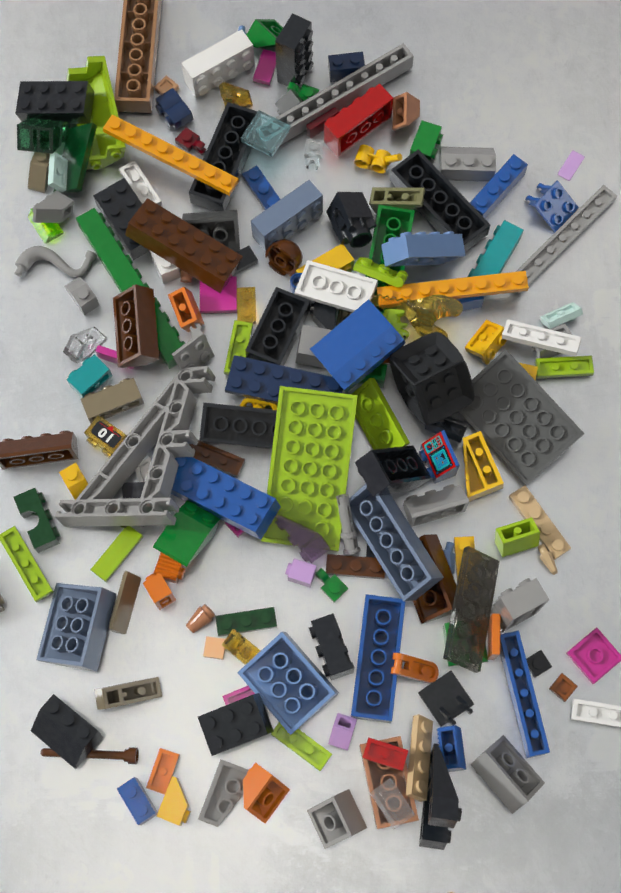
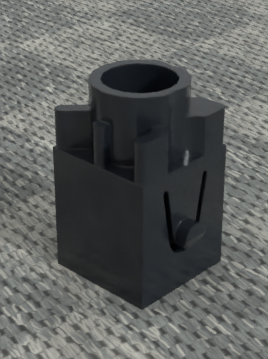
[326,192,377,248]

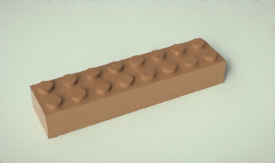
[114,0,162,113]

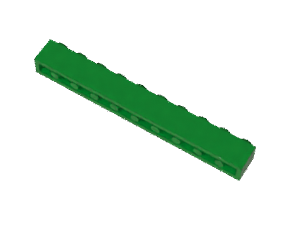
[76,208,186,369]

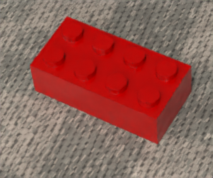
[324,83,393,157]

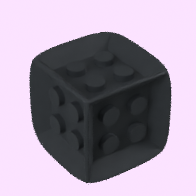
[390,332,475,425]

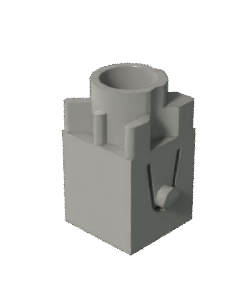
[295,325,332,368]

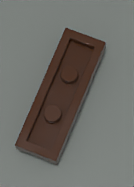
[189,440,245,478]
[326,554,385,579]

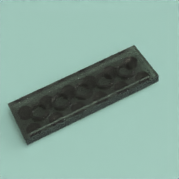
[443,546,500,673]

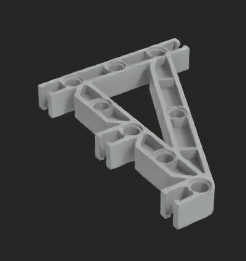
[55,366,216,527]

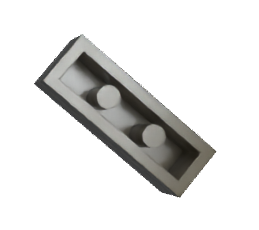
[80,378,144,425]

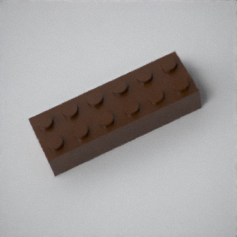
[125,198,243,293]

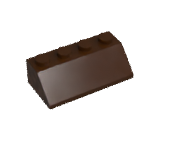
[113,284,159,368]
[0,430,78,470]
[413,534,465,624]

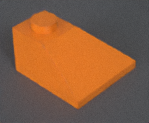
[243,762,290,824]

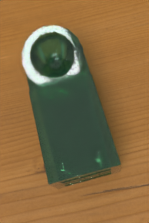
[17,118,70,154]

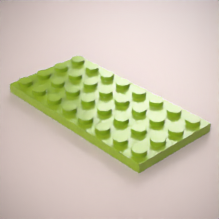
[261,386,358,551]

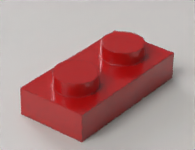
[362,737,409,771]

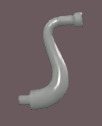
[15,246,97,277]

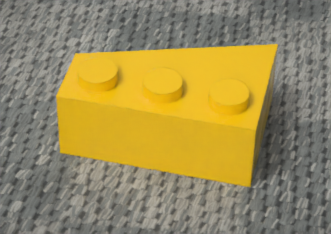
[463,431,504,502]

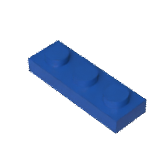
[242,166,281,210]

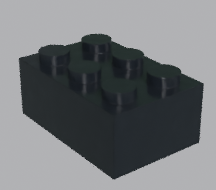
[198,693,274,756]

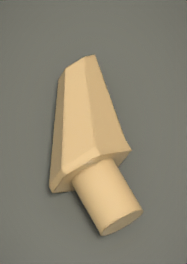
[537,544,558,575]

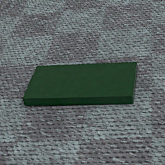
[53,123,97,195]

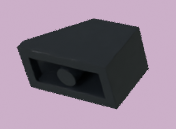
[310,302,337,330]

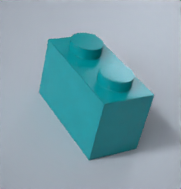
[66,354,113,398]

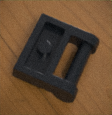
[425,416,469,443]

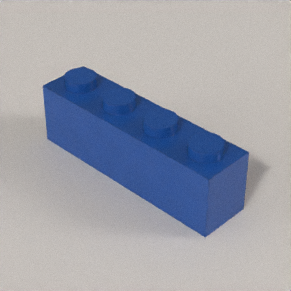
[470,154,528,219]

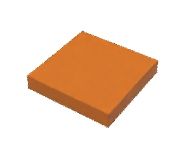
[487,613,501,660]

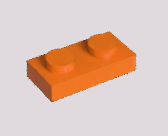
[146,748,180,794]

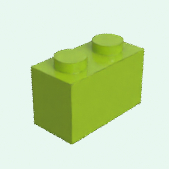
[495,517,540,557]

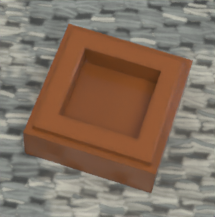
[549,673,578,702]

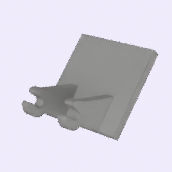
[172,323,215,370]

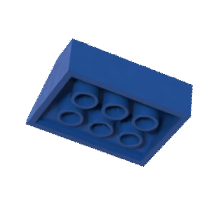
[310,299,405,393]

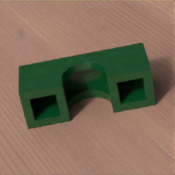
[13,488,61,553]

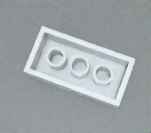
[181,29,255,98]

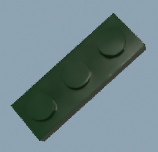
[215,607,277,637]

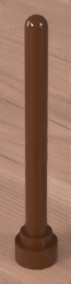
[40,747,139,764]

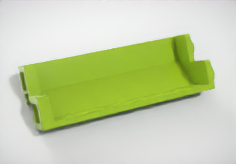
[67,56,126,170]

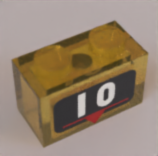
[84,415,127,458]

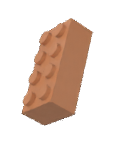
[359,736,419,829]

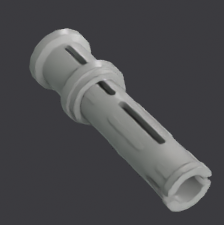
[336,494,361,555]

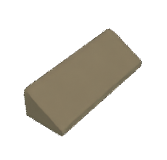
[108,571,141,634]

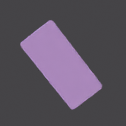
[558,150,585,181]

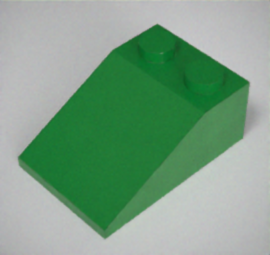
[153,500,220,567]

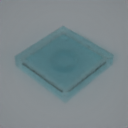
[241,110,290,157]

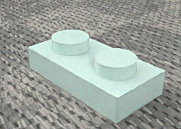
[48,152,68,193]
[540,302,583,329]

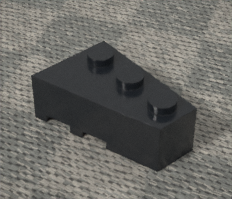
[309,613,354,681]

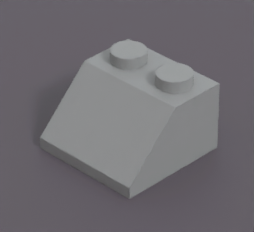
[307,789,367,849]

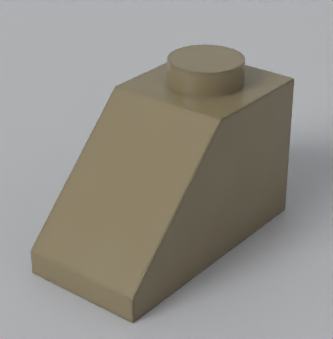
[28,148,53,193]

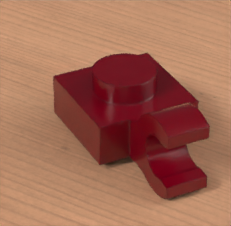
[175,127,207,155]

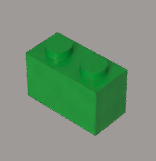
[409,120,443,162]

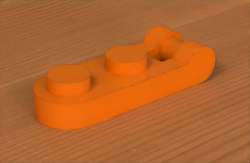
[391,653,439,682]

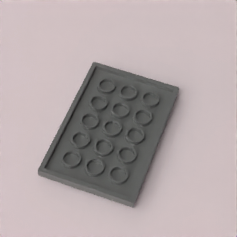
[459,349,585,486]

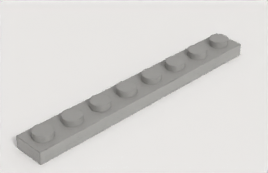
[516,185,617,295]

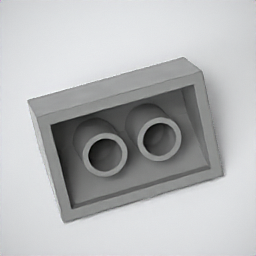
[440,146,496,181]
[403,484,469,527]
[470,735,545,814]

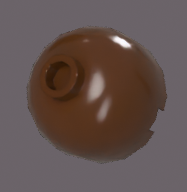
[265,239,303,276]

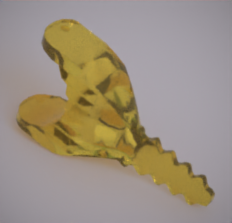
[371,294,463,338]

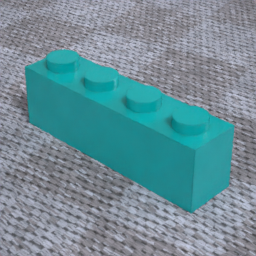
[468,220,524,296]

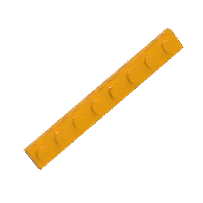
[103,115,239,196]
[376,271,529,308]

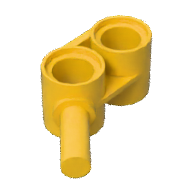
[354,144,402,174]

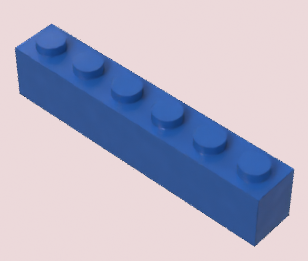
[500,630,550,758]

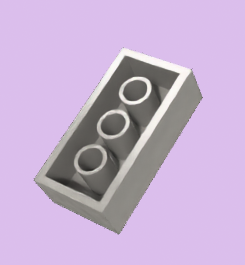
[490,578,549,632]

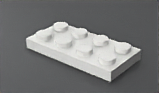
[294,260,378,313]

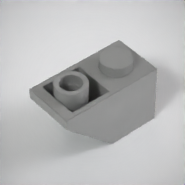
[32,190,74,223]

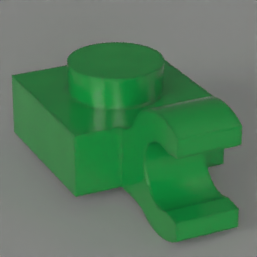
[287,82,319,101]
[315,568,349,603]

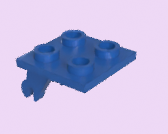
[525,180,579,233]

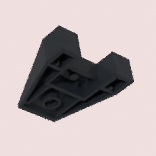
[419,743,462,850]

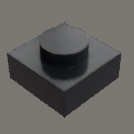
[526,650,552,678]

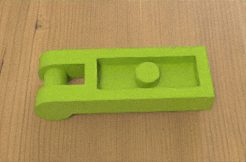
[353,257,408,287]

